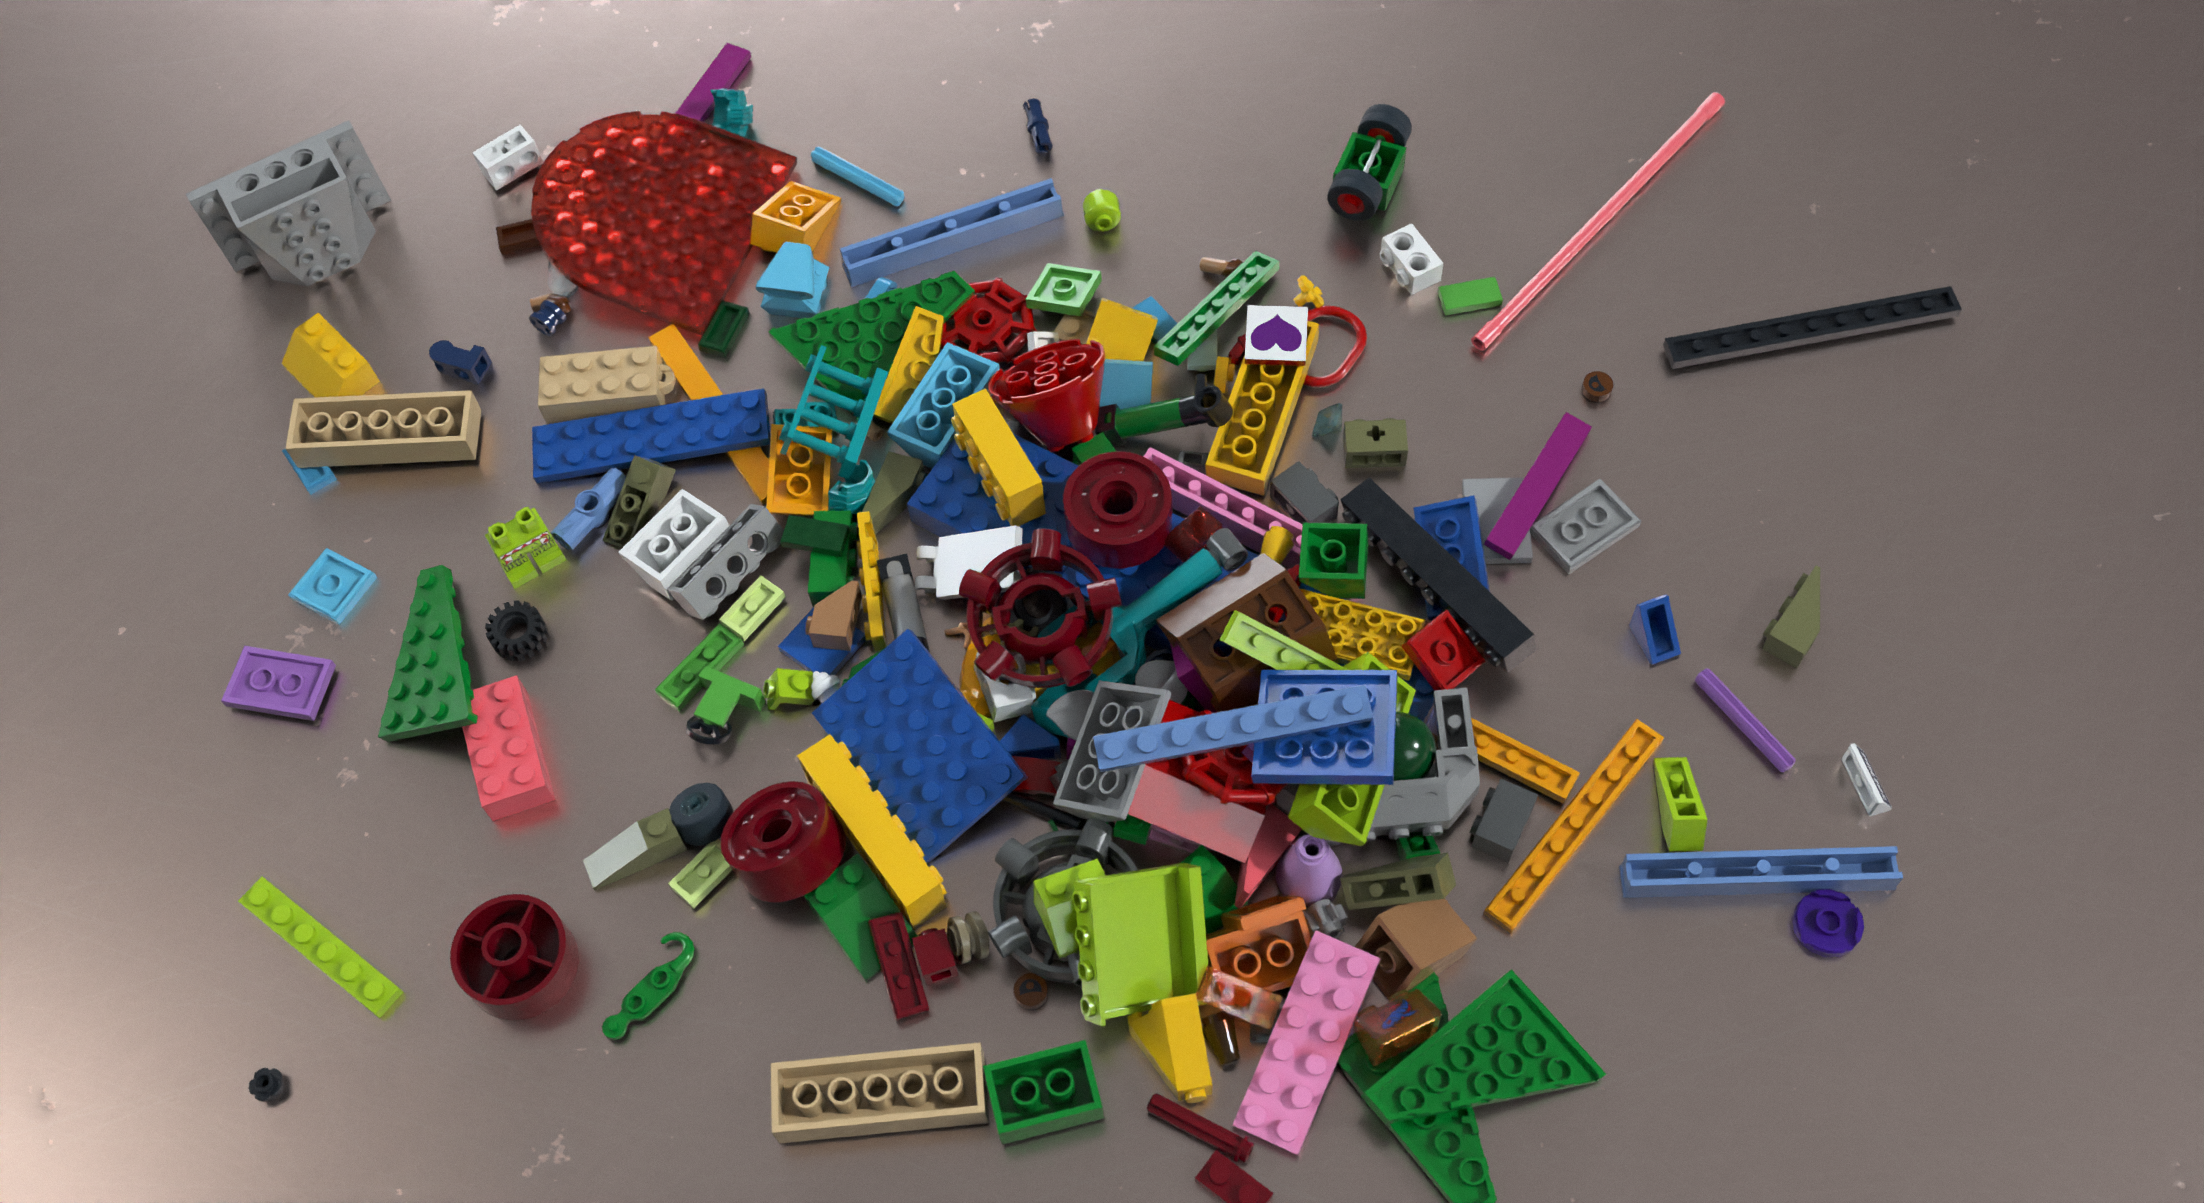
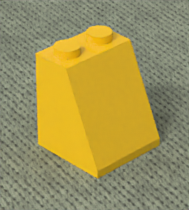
[1086,298,1158,361]

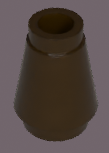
[1201,1010,1241,1065]

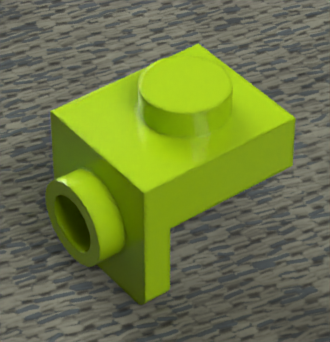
[763,668,815,710]

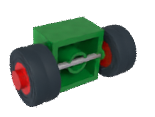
[1327,104,1412,221]

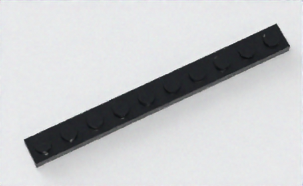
[1663,286,1962,369]

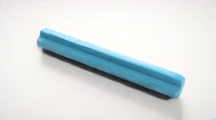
[811,147,905,206]

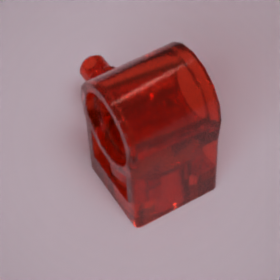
[1164,506,1223,562]

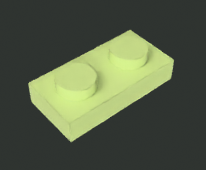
[719,575,786,641]
[668,839,732,909]

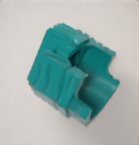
[710,88,753,138]
[828,459,875,515]

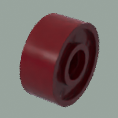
[1063,451,1172,568]
[720,781,846,902]
[450,894,579,1021]

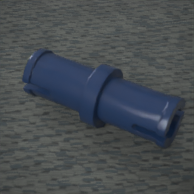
[1023,98,1053,154]

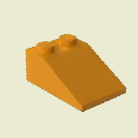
[750,181,841,253]
[766,424,832,516]

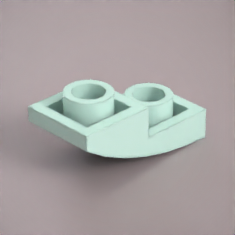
[1188,330,1217,372]

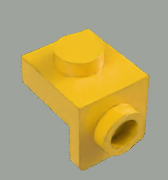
[1206,356,1236,393]

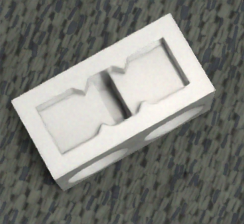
[473,125,543,190]
[1380,223,1444,295]

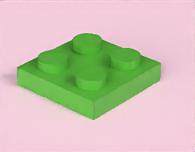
[1026,263,1102,317]

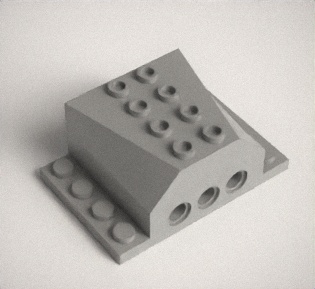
[186,120,391,286]

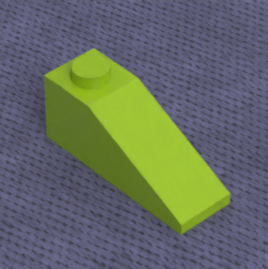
[1653,757,1708,852]

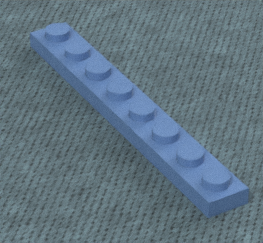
[1093,684,1373,772]

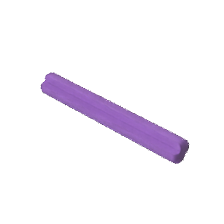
[1695,668,1796,773]

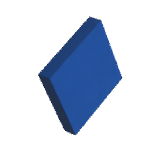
[778,607,866,675]

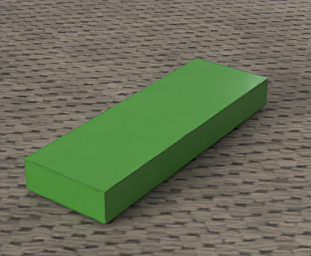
[655,623,744,712]

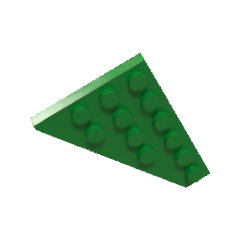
[768,271,975,413]
[378,565,478,742]
[1361,969,1606,1125]
[1336,973,1497,1203]

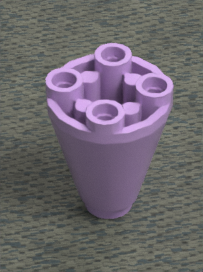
[1276,834,1343,907]

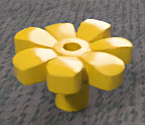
[1293,275,1324,308]

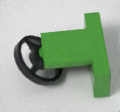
[686,666,766,745]

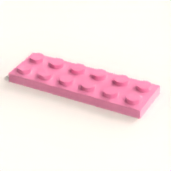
[1233,930,1380,1155]

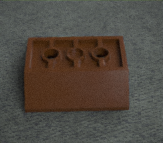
[1156,553,1337,712]

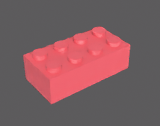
[462,675,556,821]

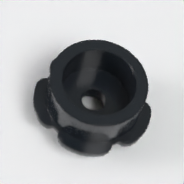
[249,1068,284,1101]

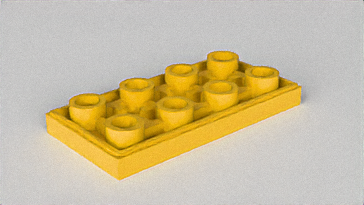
[1300,589,1425,681]

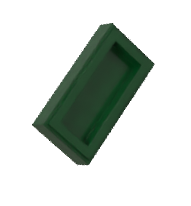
[698,300,750,358]
[780,515,850,557]

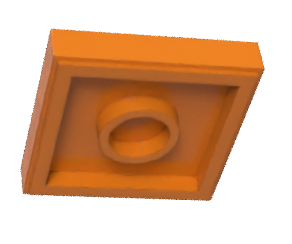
[1220,894,1306,931]

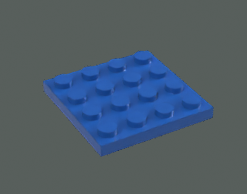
[1251,670,1397,785]

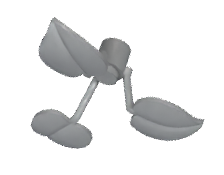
[1046,660,1188,740]

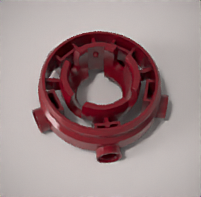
[958,529,1122,688]

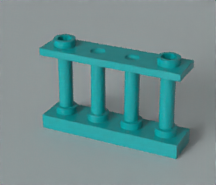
[779,345,888,480]

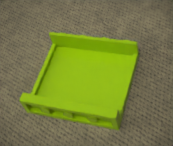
[1072,863,1211,1026]

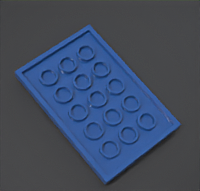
[812,629,1028,863]

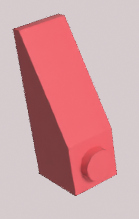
[1235,804,1302,909]

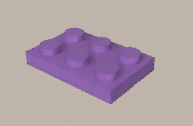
[221,646,336,721]

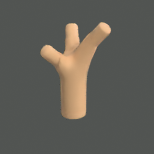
[944,612,993,649]

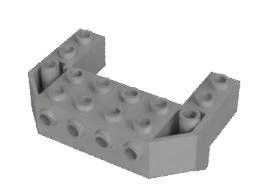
[1276,687,1480,846]

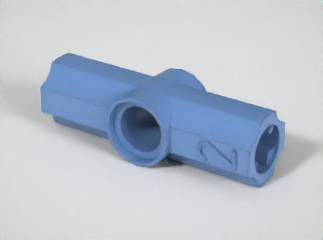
[551,468,626,550]

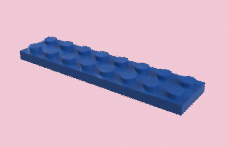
[532,388,771,484]

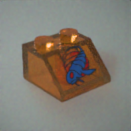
[1353,989,1442,1066]

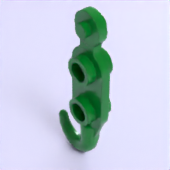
[602,932,695,1040]

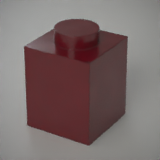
[912,928,959,986]

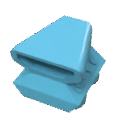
[755,242,829,318]

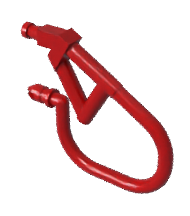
[1228,306,1367,387]

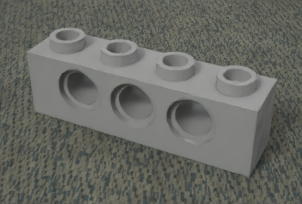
[667,504,784,620]

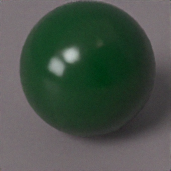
[1394,712,1436,781]

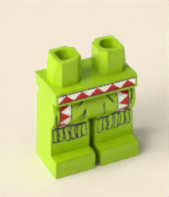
[485,507,567,589]

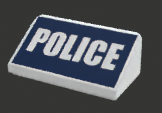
[1841,743,1892,816]

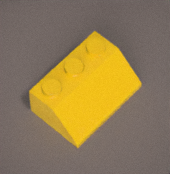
[281,313,380,398]

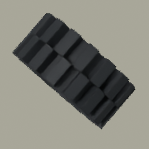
[485,600,548,661]

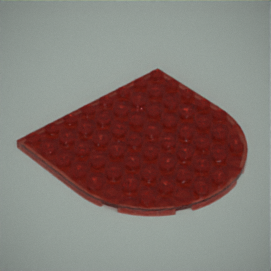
[531,111,797,336]

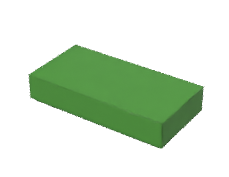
[1438,277,1503,316]

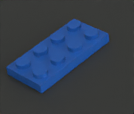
[1413,495,1490,620]

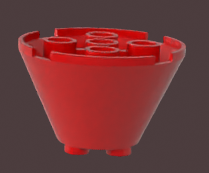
[988,339,1106,452]

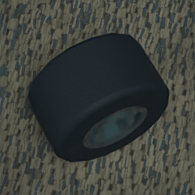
[669,782,734,846]

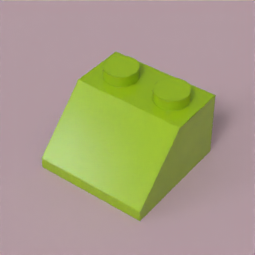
[1033,859,1106,959]

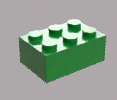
[983,1040,1104,1145]

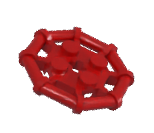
[940,277,1037,364]
[1180,709,1288,806]

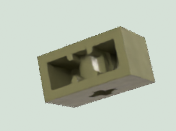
[1343,418,1408,468]

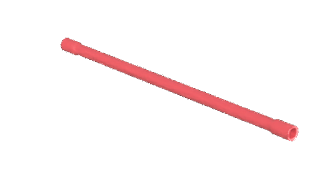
[1471,92,1725,351]

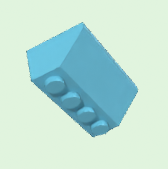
[887,342,1000,469]

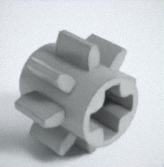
[1305,899,1347,939]

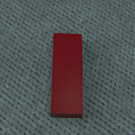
[868,911,930,1021]

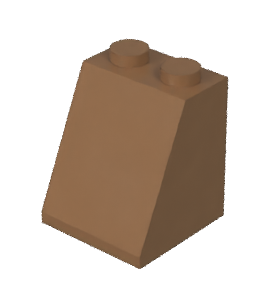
[1355,898,1477,1004]

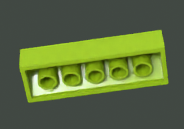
[1288,652,1416,846]

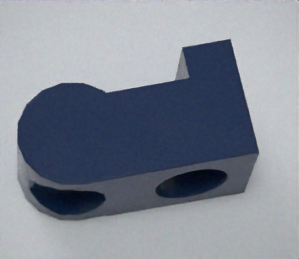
[429,340,492,385]

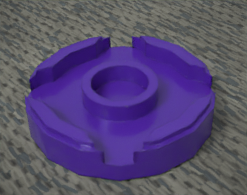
[1792,889,1864,957]

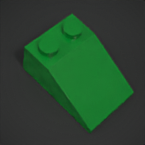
[804,854,918,982]

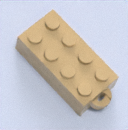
[538,346,676,424]

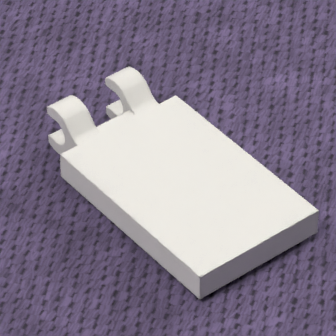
[915,525,1023,600]

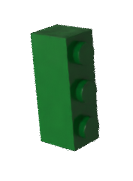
[808,510,859,607]

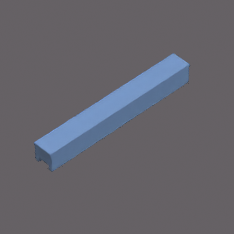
[840,178,1064,288]
[1619,846,1903,898]

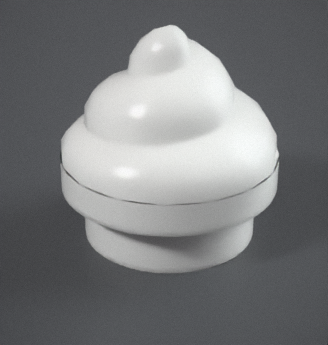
[811,671,841,704]

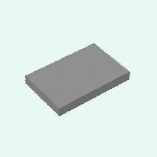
[1462,478,1533,564]
[1530,479,1641,574]

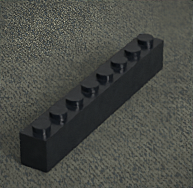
[1340,477,1537,673]

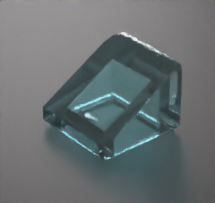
[547,259,579,299]

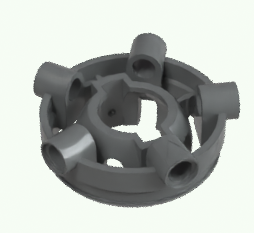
[988,818,1138,986]

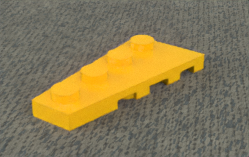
[873,306,944,424]
[857,511,887,651]

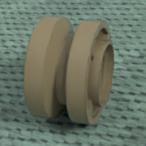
[947,911,989,964]

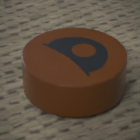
[1582,371,1614,402]
[1013,973,1048,1010]

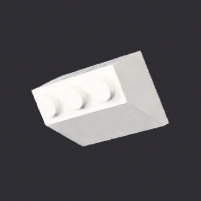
[618,489,729,601]

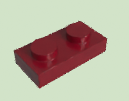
[1195,1150,1274,1203]

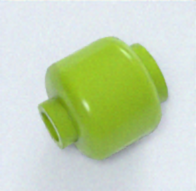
[1083,189,1121,232]

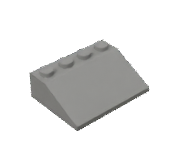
[1053,680,1172,822]

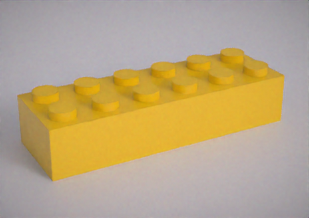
[1205,320,1319,496]
[797,734,947,930]

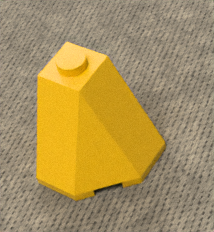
[1128,993,1212,1103]

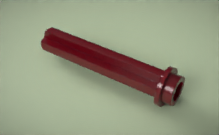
[1147,1093,1255,1163]

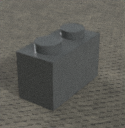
[1270,461,1339,524]
[1470,779,1538,863]

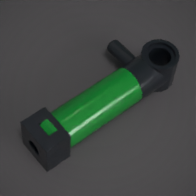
[1095,374,1233,447]

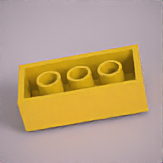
[951,388,1046,527]

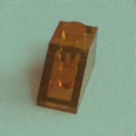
[1196,965,1283,1030]

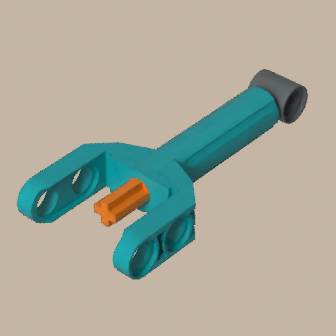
[1037,528,1248,692]

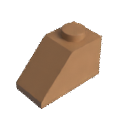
[806,581,862,651]

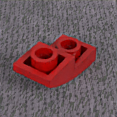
[1012,756,1062,796]

